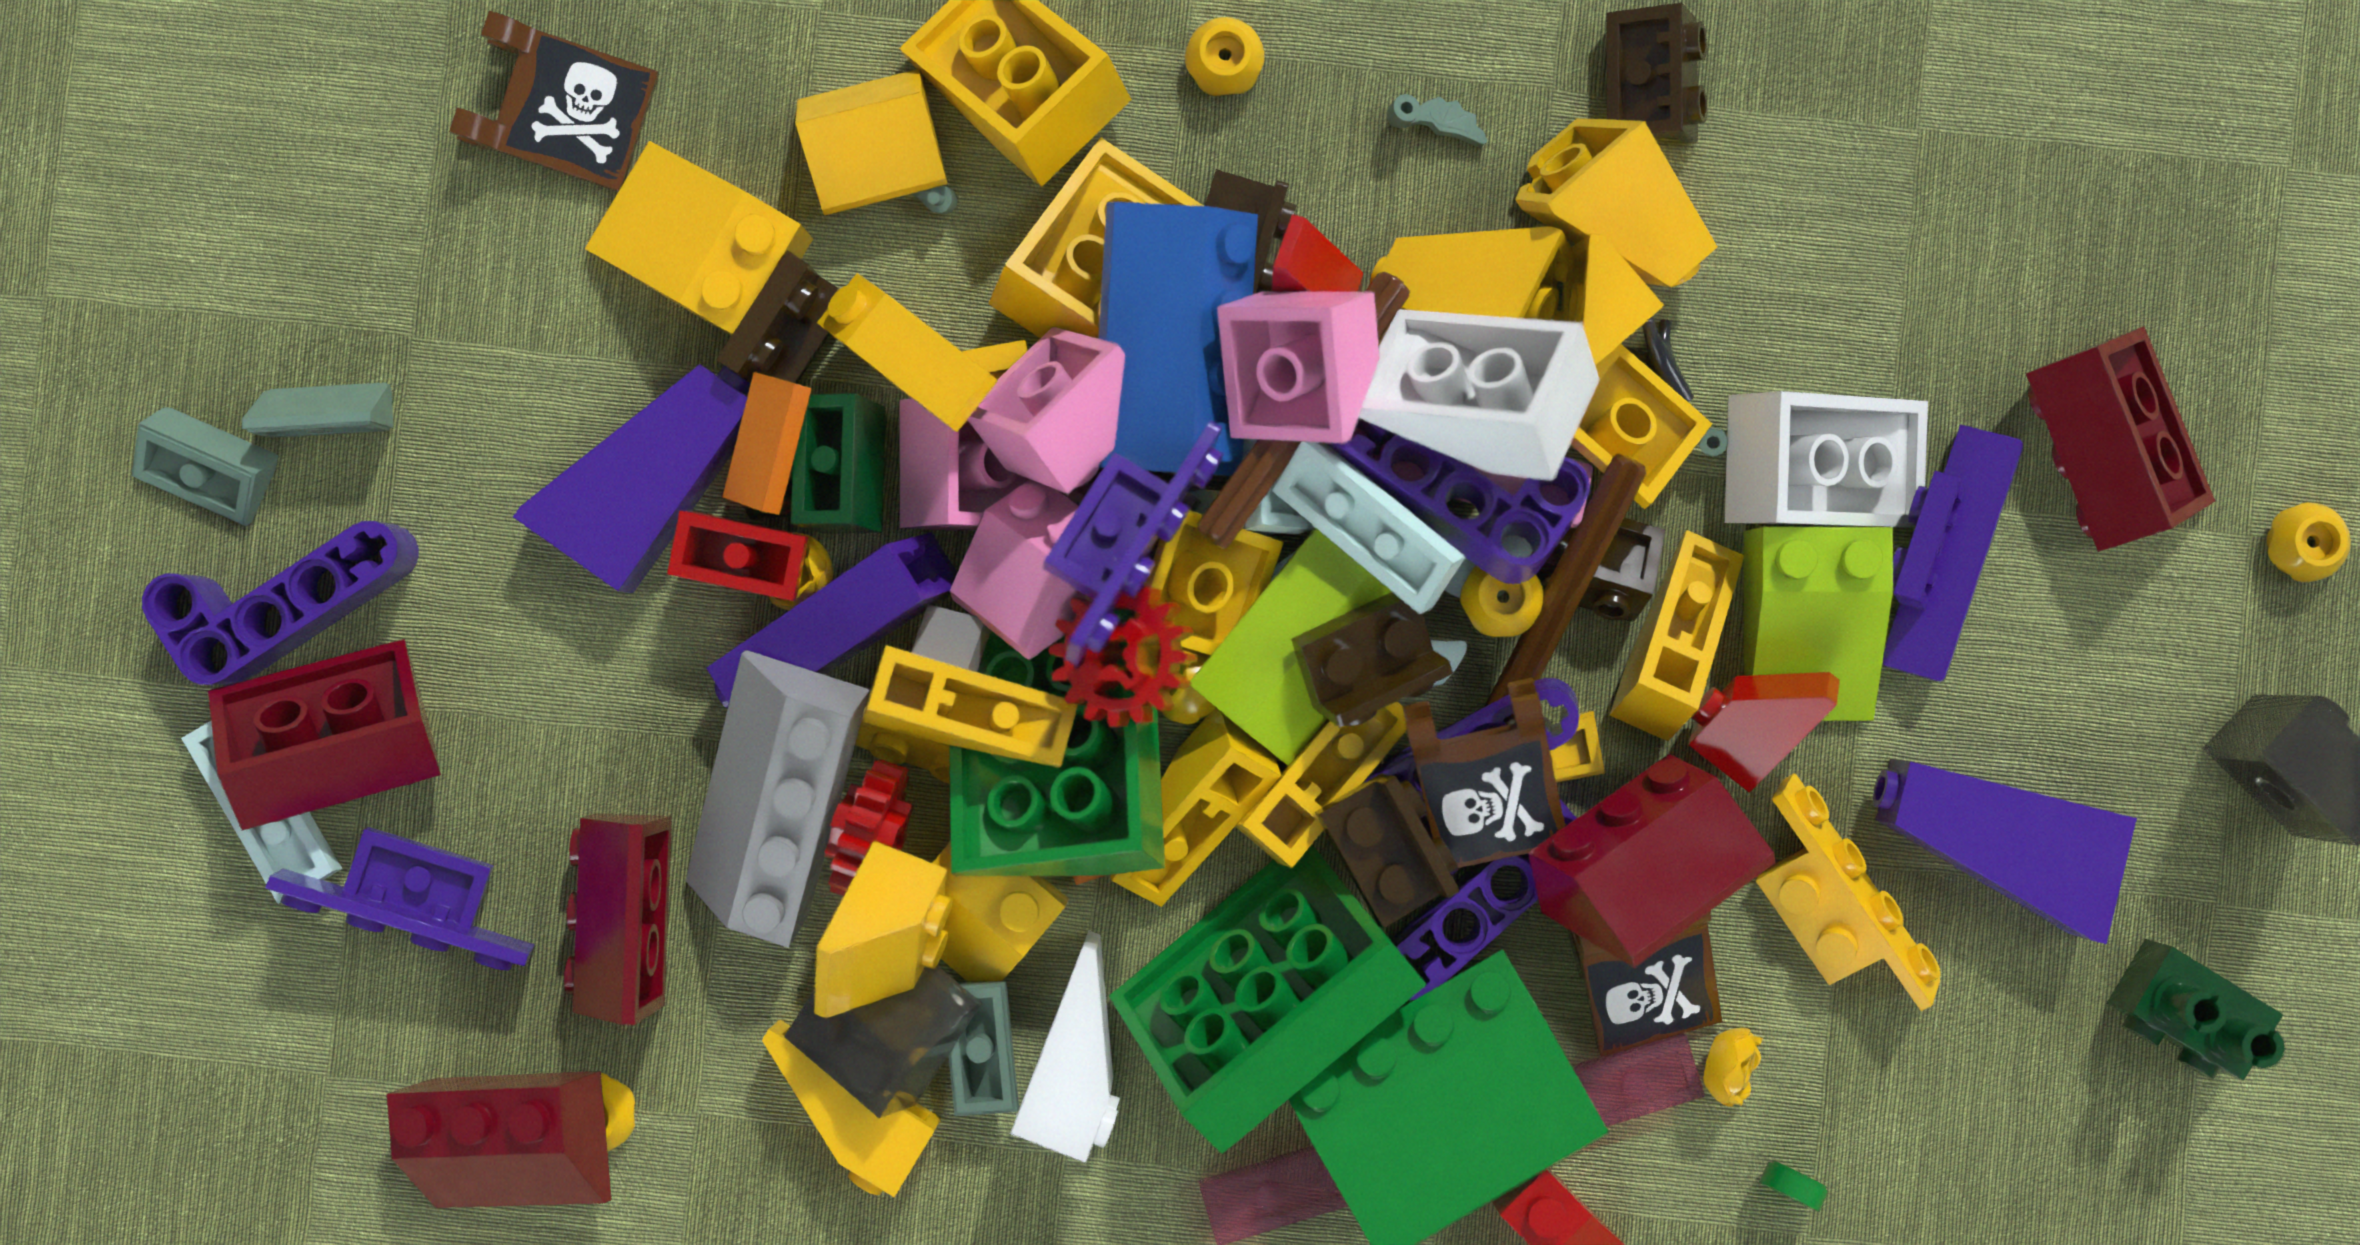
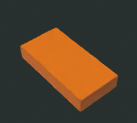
[722,372,811,514]

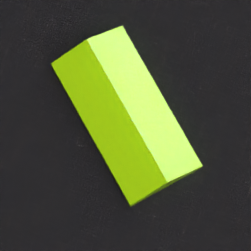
[1190,527,1392,766]

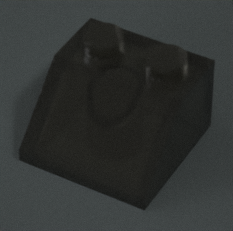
[2202,694,2360,846]
[784,966,982,1118]

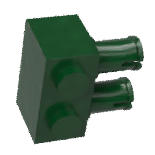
[744,393,886,534]
[2106,939,2285,1081]

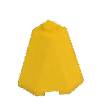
[1515,118,1718,287]
[1370,226,1575,322]

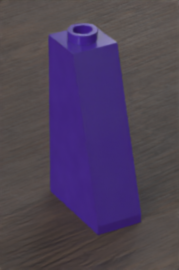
[513,364,751,593]
[706,532,957,709]
[1873,759,2137,944]

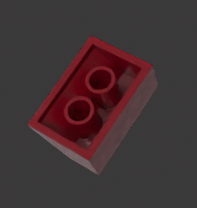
[2026,326,2215,552]
[208,639,441,831]
[1528,754,1775,968]
[564,814,672,1025]
[386,1071,612,1208]

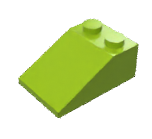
[1743,527,1893,721]

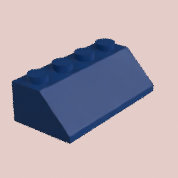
[1099,202,1258,476]

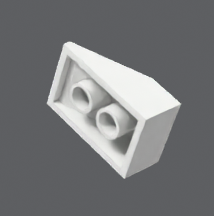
[1358,309,1599,481]
[1725,391,1928,528]
[1011,931,1120,1162]

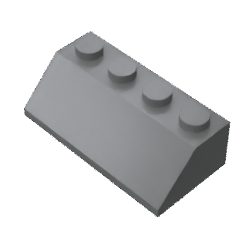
[685,650,870,948]

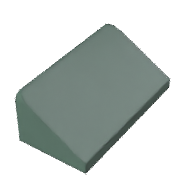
[242,383,393,438]
[131,407,278,526]
[942,981,1019,1116]

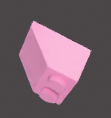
[1217,292,1379,443]
[967,327,1125,494]
[900,398,1030,531]
[950,479,1094,660]

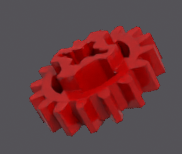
[1049,586,1197,727]
[824,759,914,896]

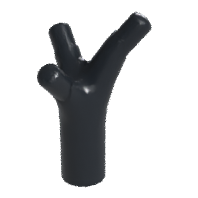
[1625,317,1694,402]

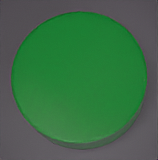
[1759,1160,1829,1212]

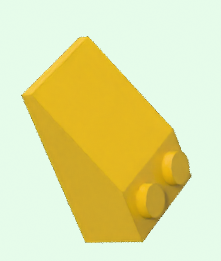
[899,0,1132,187]
[988,137,1203,339]
[585,141,813,335]

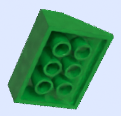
[949,609,1165,876]
[1109,844,1427,1154]
[1288,949,1609,1245]

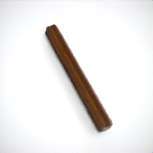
[1197,272,1410,549]
[1481,454,1646,731]

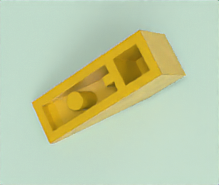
[817,273,998,433]
[1610,530,1745,741]
[861,646,1077,767]
[1235,701,1407,867]
[1110,707,1281,907]
[762,1020,941,1197]

